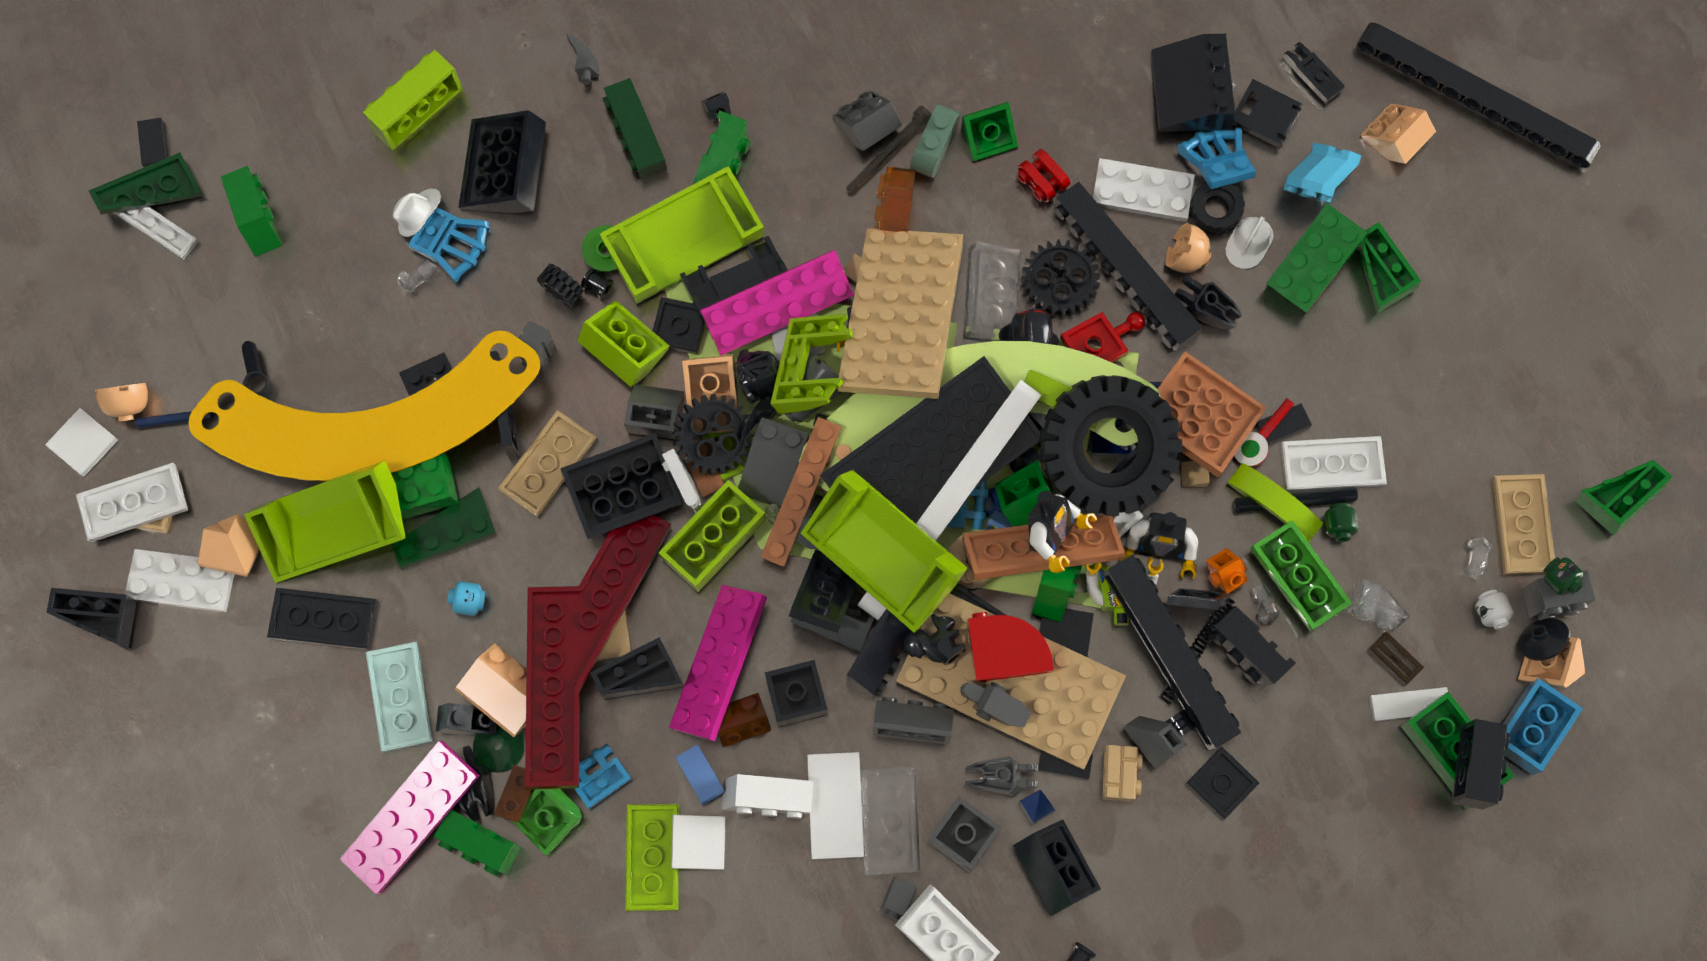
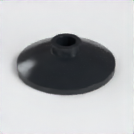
[1519,618,1570,661]

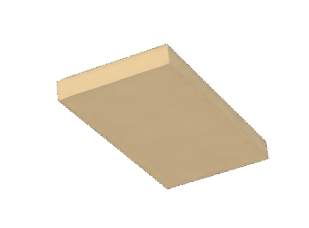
[497,410,598,518]
[1492,474,1555,575]

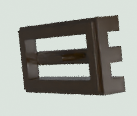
[1367,631,1424,686]

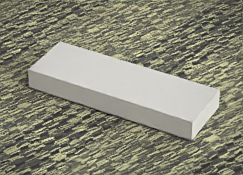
[1369,687,1448,722]

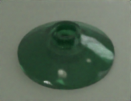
[473,724,525,773]

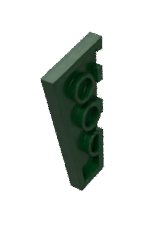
[89,153,203,215]
[392,487,497,570]

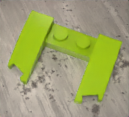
[771,314,853,414]

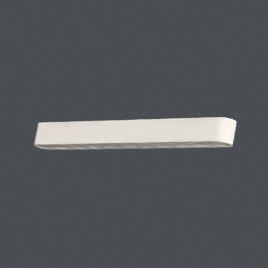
[857,380,1042,620]

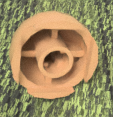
[1165,223,1211,273]
[95,383,148,421]

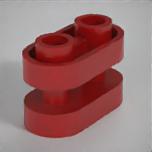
[1017,149,1071,203]

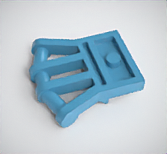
[1177,128,1256,189]
[408,207,490,283]

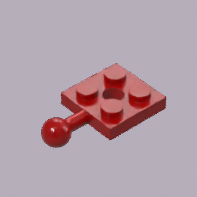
[1060,312,1146,363]

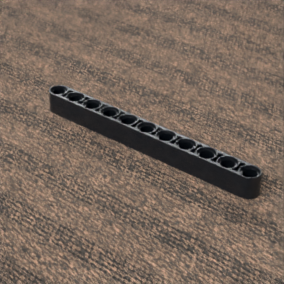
[1357,22,1601,168]

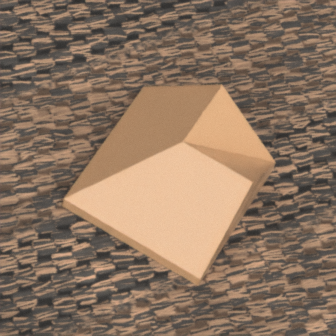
[198,514,260,577]
[1518,637,1585,688]

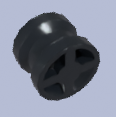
[1165,710,1196,737]

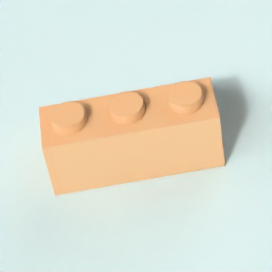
[455,643,526,737]

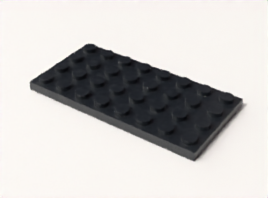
[820,356,1040,523]

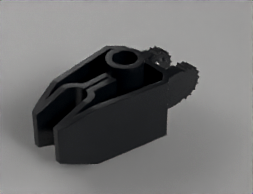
[1175,276,1242,330]
[454,745,494,821]

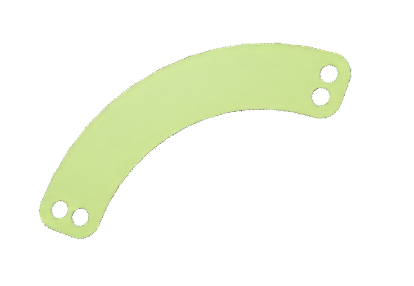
[799,341,1161,492]

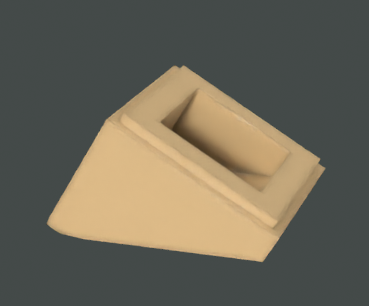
[1181,461,1209,487]

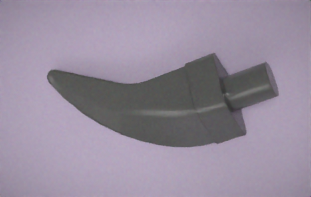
[566,33,599,85]

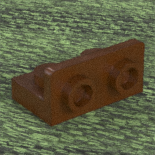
[494,765,532,823]

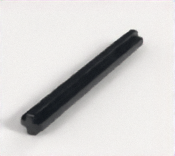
[1234,487,1358,512]

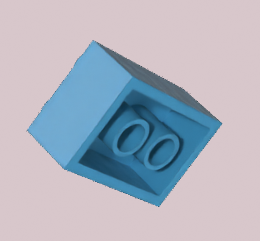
[1503,678,1583,775]

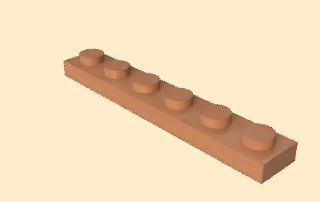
[761,417,842,567]

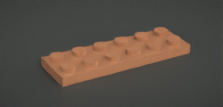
[962,514,1125,580]

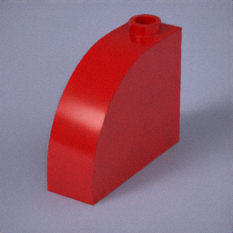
[967,612,1054,683]

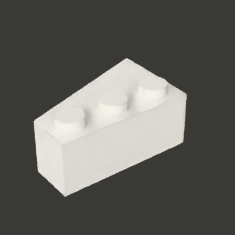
[722,774,813,819]

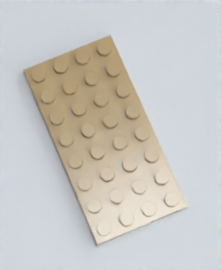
[837,228,964,399]
[896,593,1126,770]

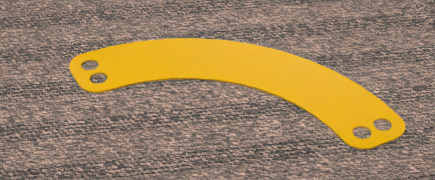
[189,331,540,481]

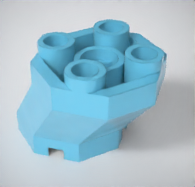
[1283,143,1361,203]

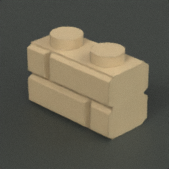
[1102,745,1142,802]

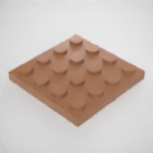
[1157,352,1266,478]

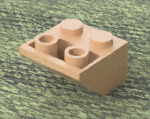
[1361,103,1436,164]

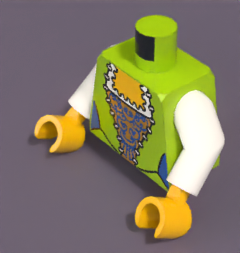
[1085,557,1163,626]

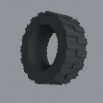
[1189,181,1245,235]

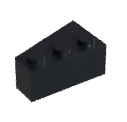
[46,588,137,650]
[1207,606,1296,685]
[590,637,684,699]

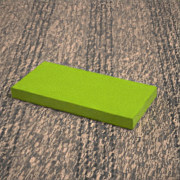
[625,804,680,911]

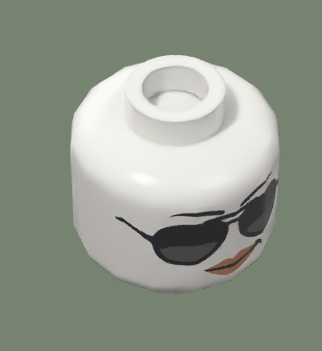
[1475,590,1514,630]

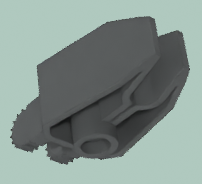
[959,682,1031,727]
[965,756,1038,796]

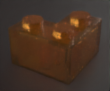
[875,166,916,233]

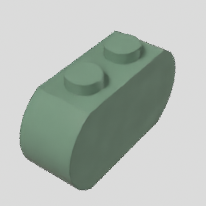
[910,104,961,178]

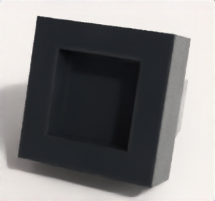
[701,92,731,121]

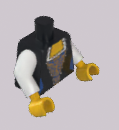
[1028,491,1097,573]
[1120,512,1198,579]

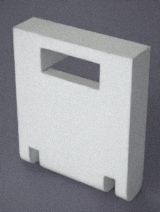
[662,449,705,513]

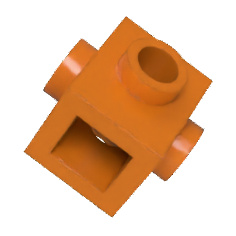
[1206,548,1248,594]

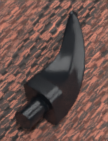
[741,394,777,442]

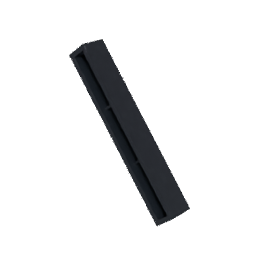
[1054,182,1202,352]
[1102,554,1241,750]

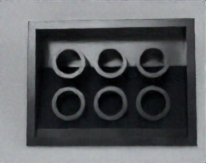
[1151,33,1236,132]
[458,110,546,213]
[560,433,683,539]

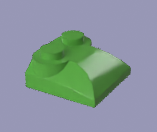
[512,789,582,856]

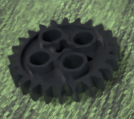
[1021,239,1101,318]
[672,394,754,475]

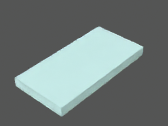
[366,642,434,753]

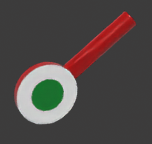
[1234,398,1294,467]

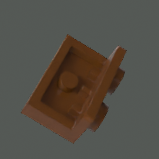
[718,693,771,747]

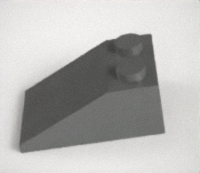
[738,417,809,508]

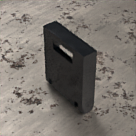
[1232,79,1303,148]

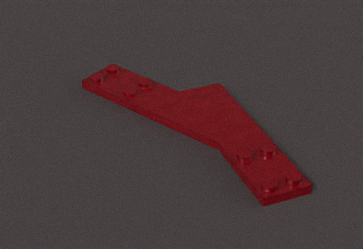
[525,515,671,790]

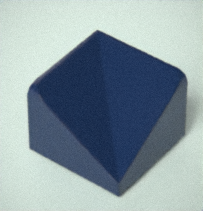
[1019,789,1055,825]

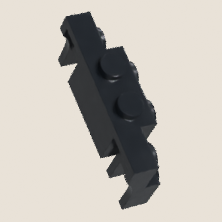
[680,236,788,317]

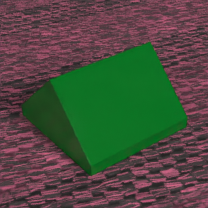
[961,102,1018,161]

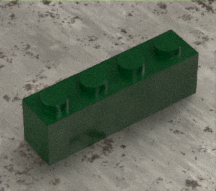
[602,78,667,179]

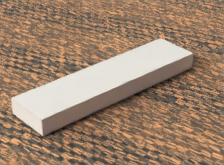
[113,206,199,260]

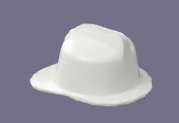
[392,188,441,237]
[1225,216,1273,269]

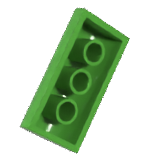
[1250,521,1352,632]

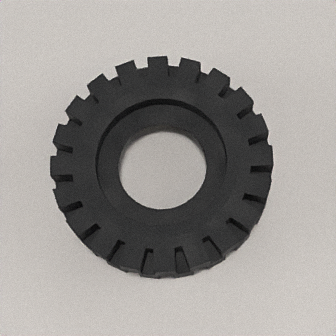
[1039,375,1182,516]

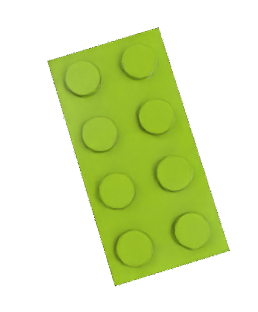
[363,50,463,151]
[659,480,767,592]

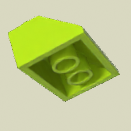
[577,300,670,387]

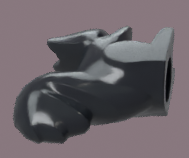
[903,614,966,665]

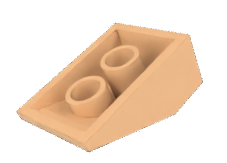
[682,354,738,433]

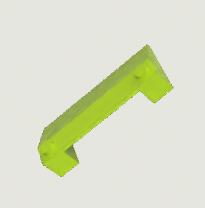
[599,166,764,304]
[244,461,405,583]
[801,470,968,633]

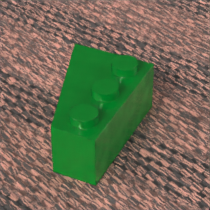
[693,110,751,184]
[220,166,282,257]
[1357,222,1421,315]
[1575,460,1673,536]
[1032,565,1082,622]
[434,810,522,877]

